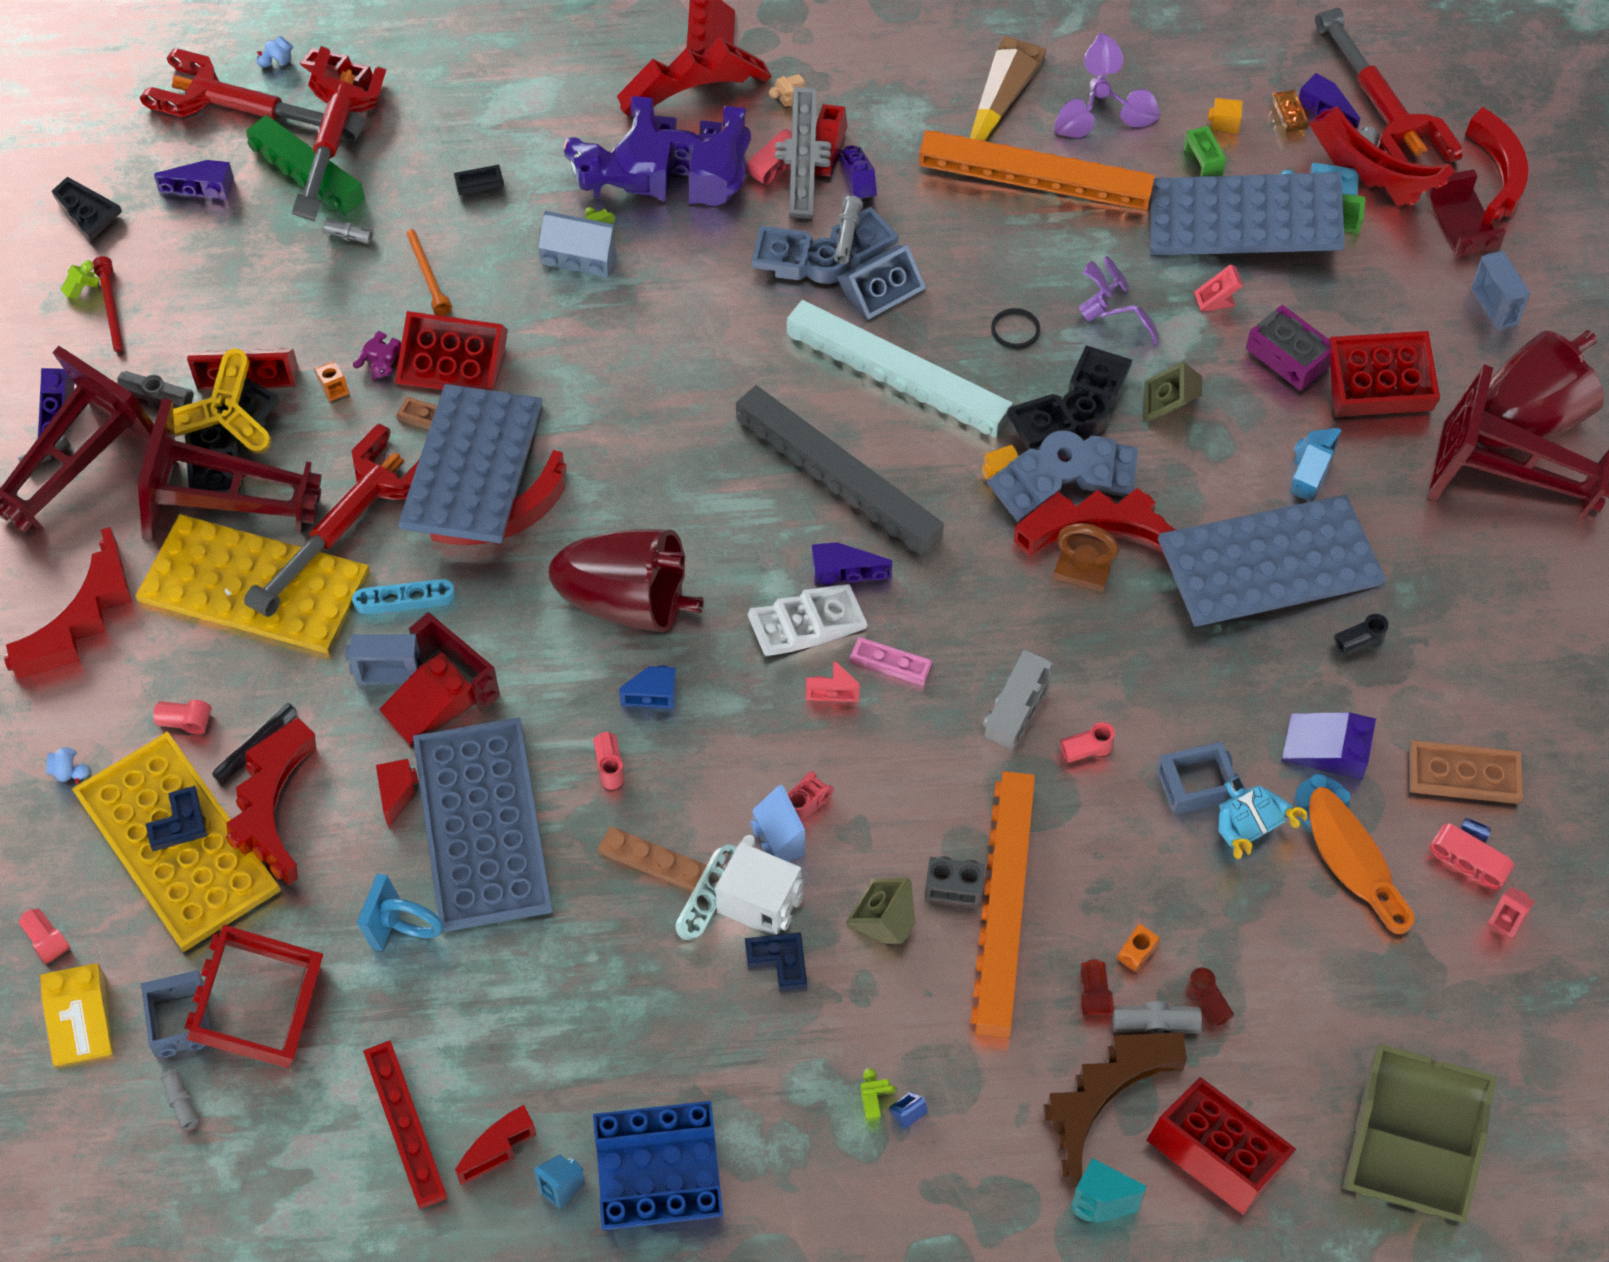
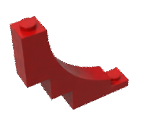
[617,37,772,116]
[4,527,132,680]

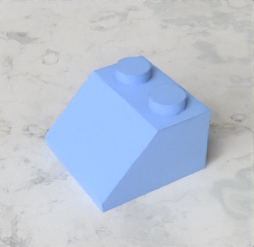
[750,784,805,862]

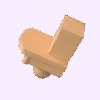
[769,74,805,107]

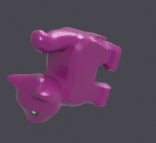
[353,331,401,381]

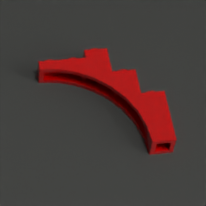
[1309,106,1455,207]
[1013,488,1175,556]
[226,717,316,885]

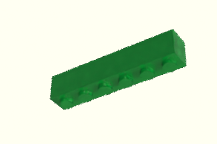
[246,115,365,215]

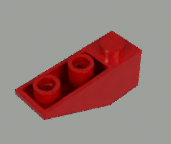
[814,104,848,177]

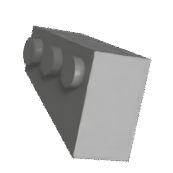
[983,649,1053,750]

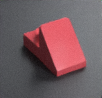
[1194,264,1243,312]
[806,661,860,702]

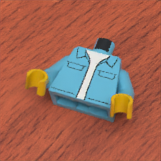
[1218,776,1307,859]

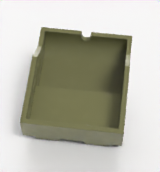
[1342,1043,1497,1224]

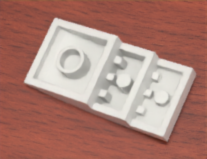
[747,584,868,656]

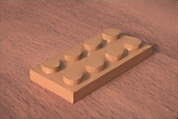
[1410,740,1523,804]

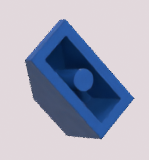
[619,665,677,709]

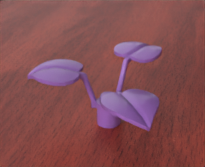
[1054,33,1160,138]
[1079,256,1158,348]

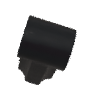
[1334,613,1389,656]

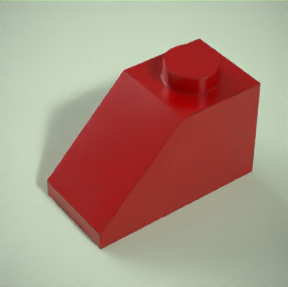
[376,759,419,825]

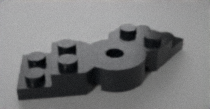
[1007,345,1132,449]
[185,377,280,495]

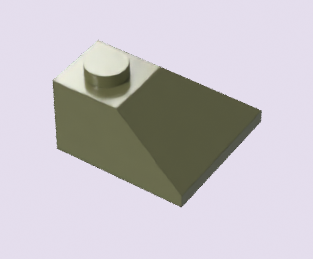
[1144,362,1202,422]
[845,878,915,944]

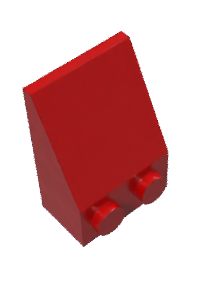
[379,652,476,747]

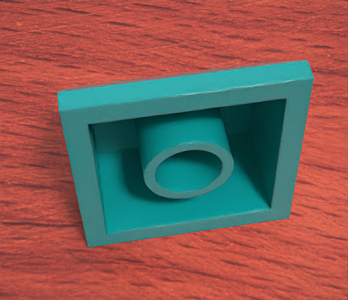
[1071,1158,1147,1223]

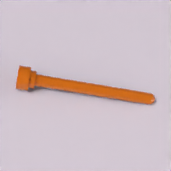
[406,229,452,316]

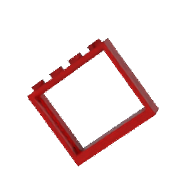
[184,924,323,1068]

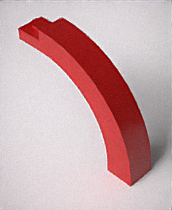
[1465,106,1529,227]
[430,450,567,545]

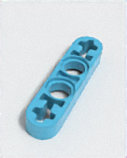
[352,579,455,615]

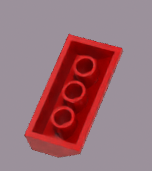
[686,0,735,56]
[187,348,298,390]

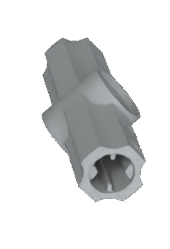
[117,371,194,408]
[1112,1001,1202,1034]

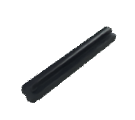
[212,702,297,784]

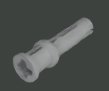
[834,195,863,264]

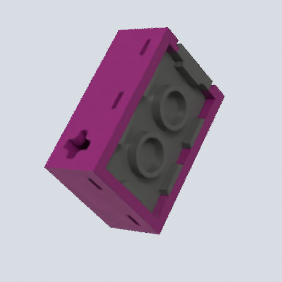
[1246,304,1331,391]

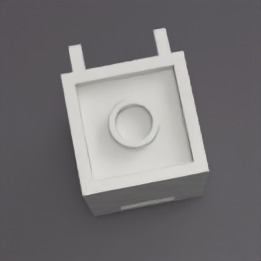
[715,835,804,935]

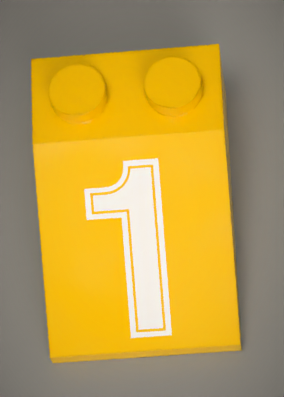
[40,963,113,1067]

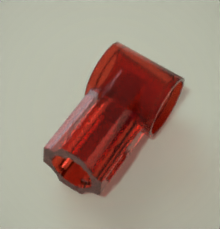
[1080,959,1114,1018]
[1186,967,1234,1028]

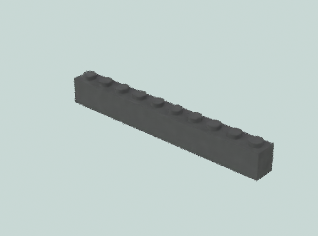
[736,385,944,556]

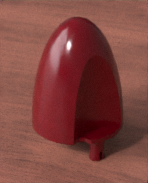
[1477,330,1604,450]
[548,529,704,632]

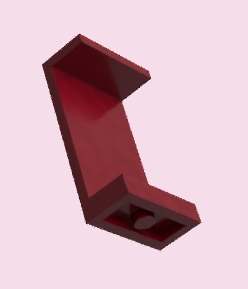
[1425,169,1506,256]
[409,612,500,711]

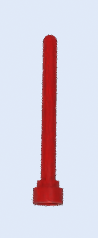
[92,256,123,353]

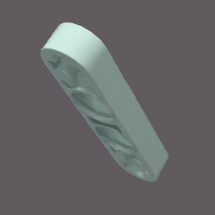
[676,844,737,940]

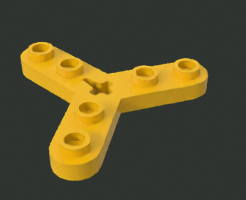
[173,348,272,454]

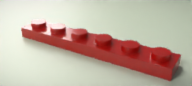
[363,1040,448,1210]

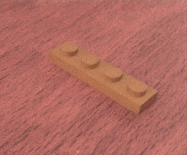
[598,826,707,892]

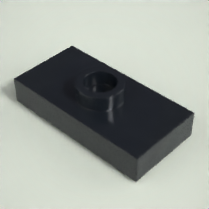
[454,164,504,195]

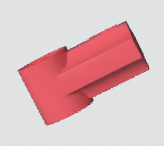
[153,700,212,735]
[1060,722,1115,763]
[593,732,624,790]
[18,908,71,965]

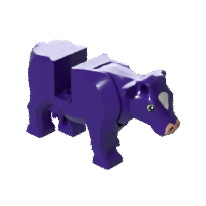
[563,96,751,207]

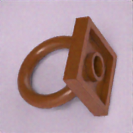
[1053,523,1119,592]

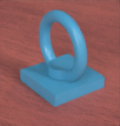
[356,873,443,951]

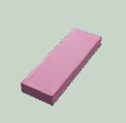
[849,637,933,686]

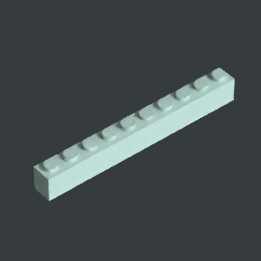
[787,300,1013,438]

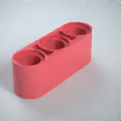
[746,129,792,185]
[1429,824,1514,890]

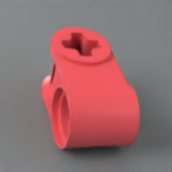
[788,771,834,823]

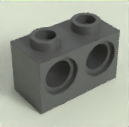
[925,856,985,906]

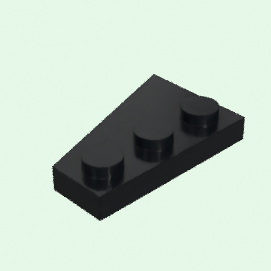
[52,176,122,242]

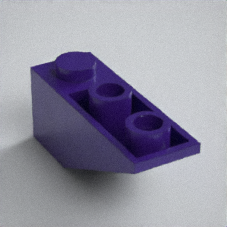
[1297,73,1361,129]
[838,145,877,199]
[154,160,234,199]
[38,368,75,437]
[811,542,892,585]

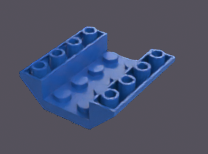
[593,1101,723,1231]

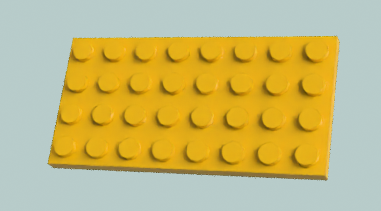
[135,514,370,654]
[72,731,281,952]

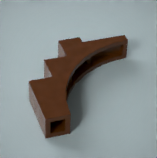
[1043,1033,1187,1188]

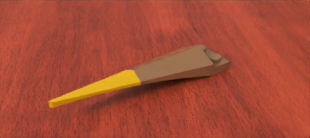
[970,36,1046,140]

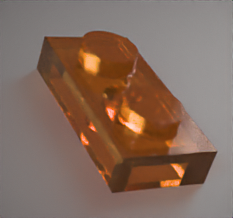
[1271,90,1309,132]

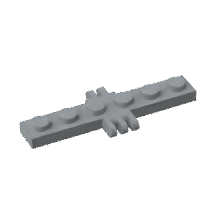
[775,87,831,219]

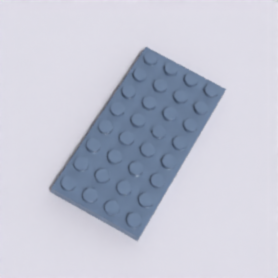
[1150,172,1344,255]
[399,384,542,544]
[1158,494,1386,627]
[413,717,553,933]

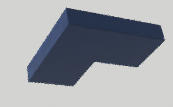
[146,786,207,851]
[745,932,807,991]

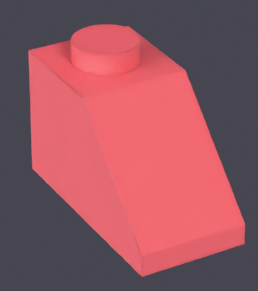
[1488,887,1536,938]

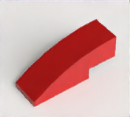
[300,48,373,91]
[455,1105,536,1185]

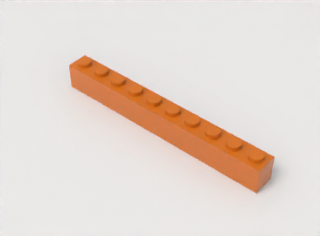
[919,130,1155,211]
[970,771,1035,1039]

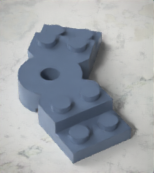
[752,207,899,284]
[986,431,1138,522]

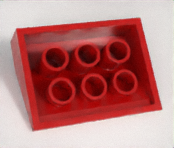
[395,311,508,391]
[1330,331,1440,417]
[1146,1077,1296,1215]

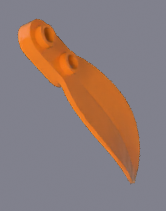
[1309,787,1415,934]

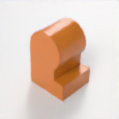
[314,361,350,402]
[1117,923,1160,973]

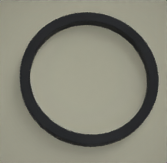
[991,308,1040,348]

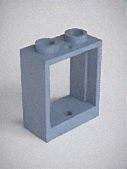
[1471,251,1530,330]
[345,634,422,685]
[1157,742,1240,815]
[141,970,211,1057]

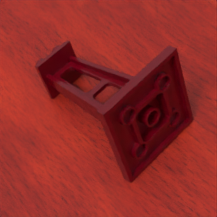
[0,346,154,534]
[1426,364,1609,518]
[137,398,322,541]

